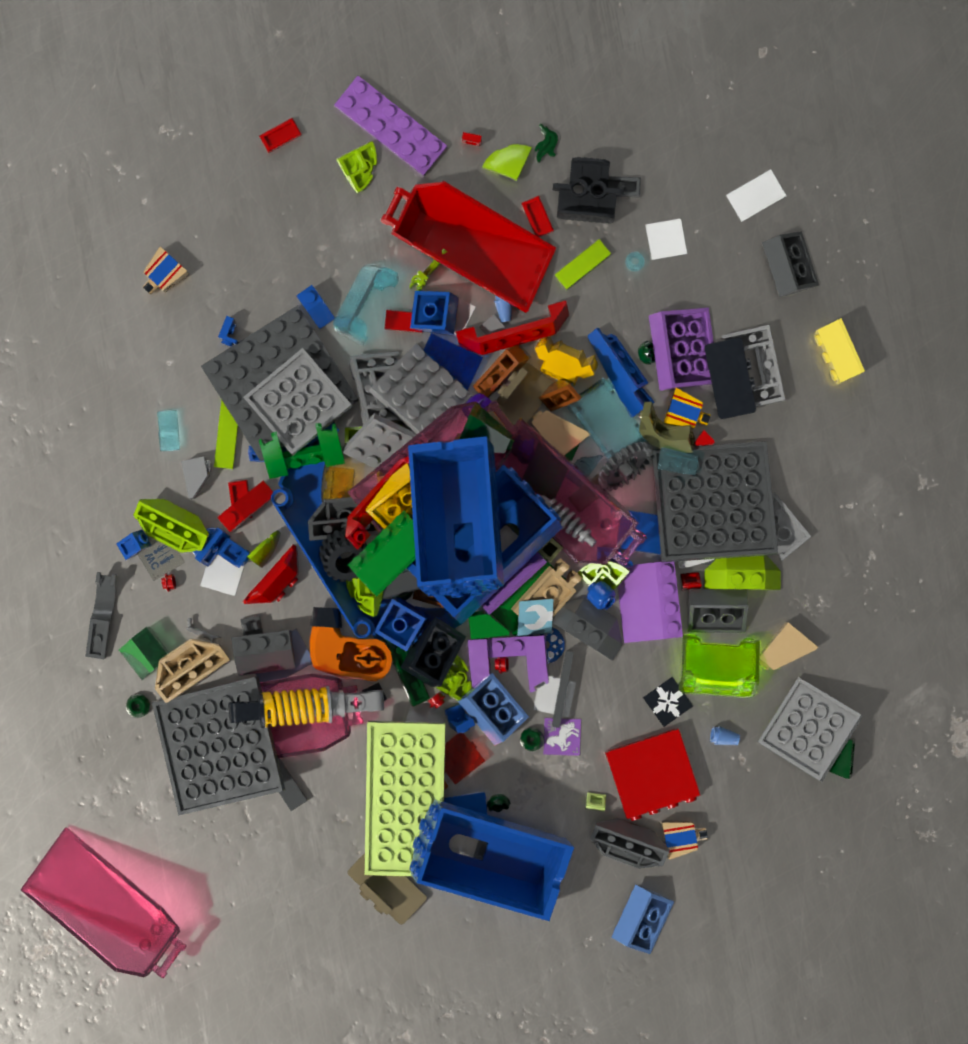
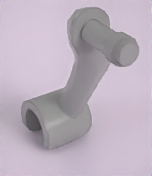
[186,618,221,646]

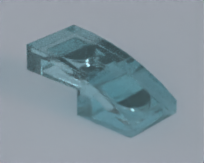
[157,410,180,451]

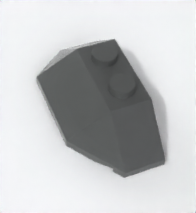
[308,496,384,541]
[552,598,623,661]
[590,818,670,869]

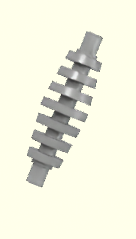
[542,495,597,547]

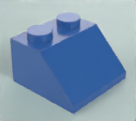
[410,291,459,335]
[374,596,430,652]

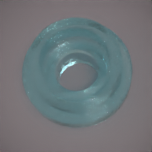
[625,252,645,271]

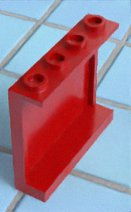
[605,728,700,821]

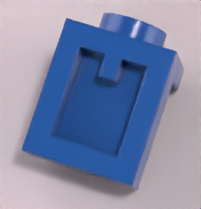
[218,316,238,347]
[116,530,151,560]

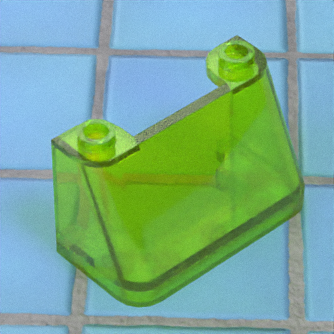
[679,634,760,698]

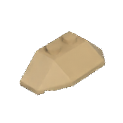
[155,638,230,703]

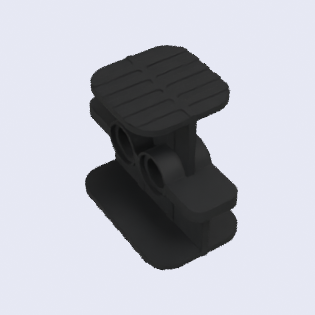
[552,157,624,224]

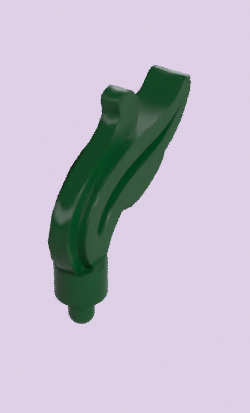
[534,124,558,163]

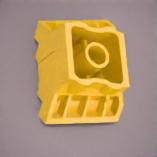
[535,336,598,386]

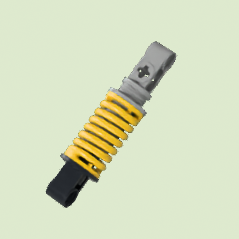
[228,686,384,729]

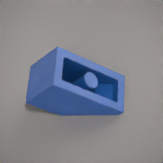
[296,285,335,329]

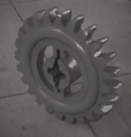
[598,442,653,491]

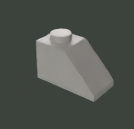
[181,456,212,500]

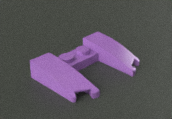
[468,635,549,692]

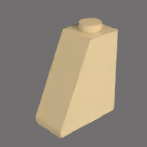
[531,410,590,459]
[757,622,818,670]

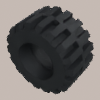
[319,529,367,582]

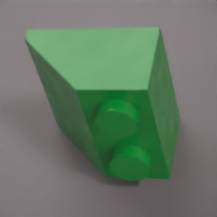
[469,611,510,639]

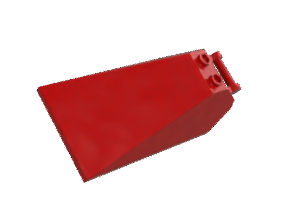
[381,181,556,313]

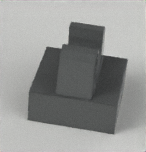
[240,616,263,636]

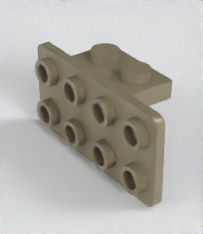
[487,363,553,439]
[347,853,427,925]

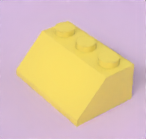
[814,318,865,384]

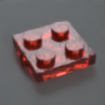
[444,733,485,785]

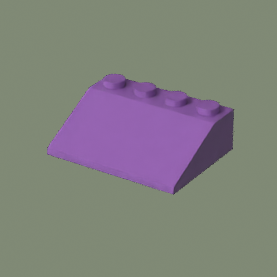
[649,308,714,391]
[618,562,683,643]

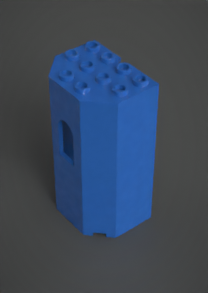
[408,436,504,598]
[407,465,563,625]
[409,799,574,921]

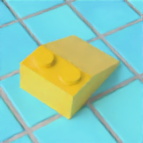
[366,463,413,529]

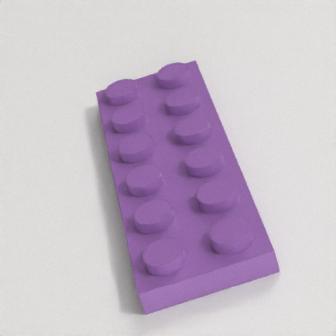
[334,76,447,177]

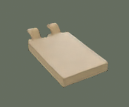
[511,558,582,617]

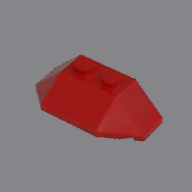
[242,544,299,604]

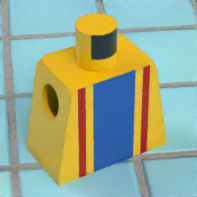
[663,388,711,429]

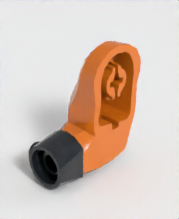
[310,607,392,681]

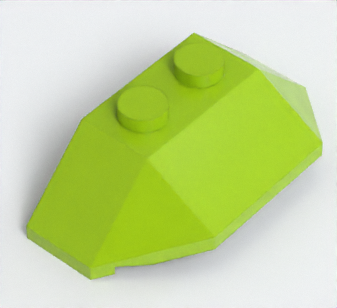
[133,499,209,553]
[704,555,781,590]

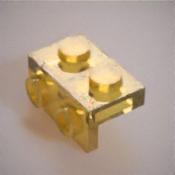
[323,466,355,500]

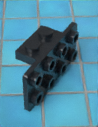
[705,338,756,419]

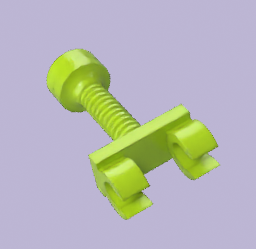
[409,249,447,291]

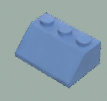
[458,673,529,745]
[611,885,674,954]

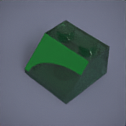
[119,627,170,680]

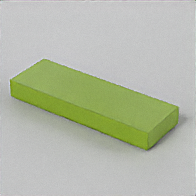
[554,239,611,290]

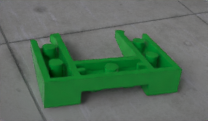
[259,423,345,479]

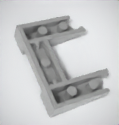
[722,325,786,407]
[349,352,403,425]

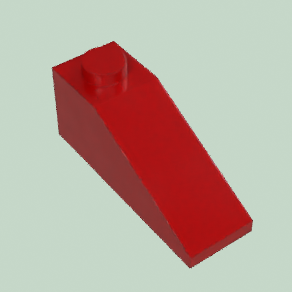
[217,480,273,532]

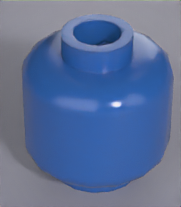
[587,581,616,610]

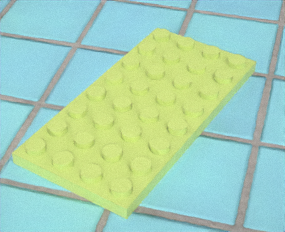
[365,721,446,876]

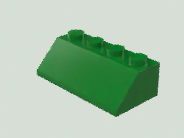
[348,510,415,596]

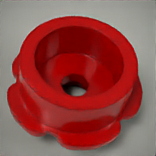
[161,573,176,592]
[495,657,509,674]
[428,692,446,709]

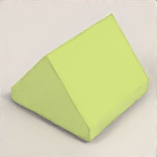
[585,792,606,812]

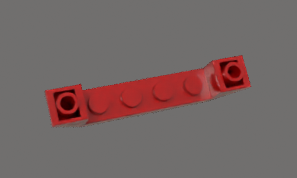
[456,300,569,355]
[345,456,409,549]

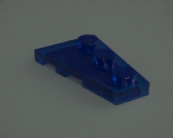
[423,333,483,391]

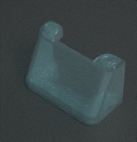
[333,264,399,347]
[566,378,646,462]

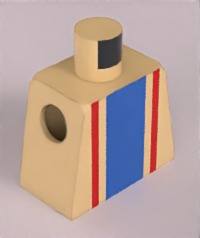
[143,247,189,295]
[661,821,708,860]

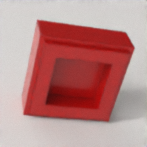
[462,132,482,147]

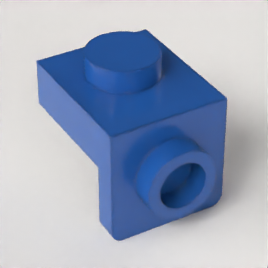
[216,538,250,568]
[444,703,475,733]

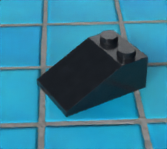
[400,617,467,687]

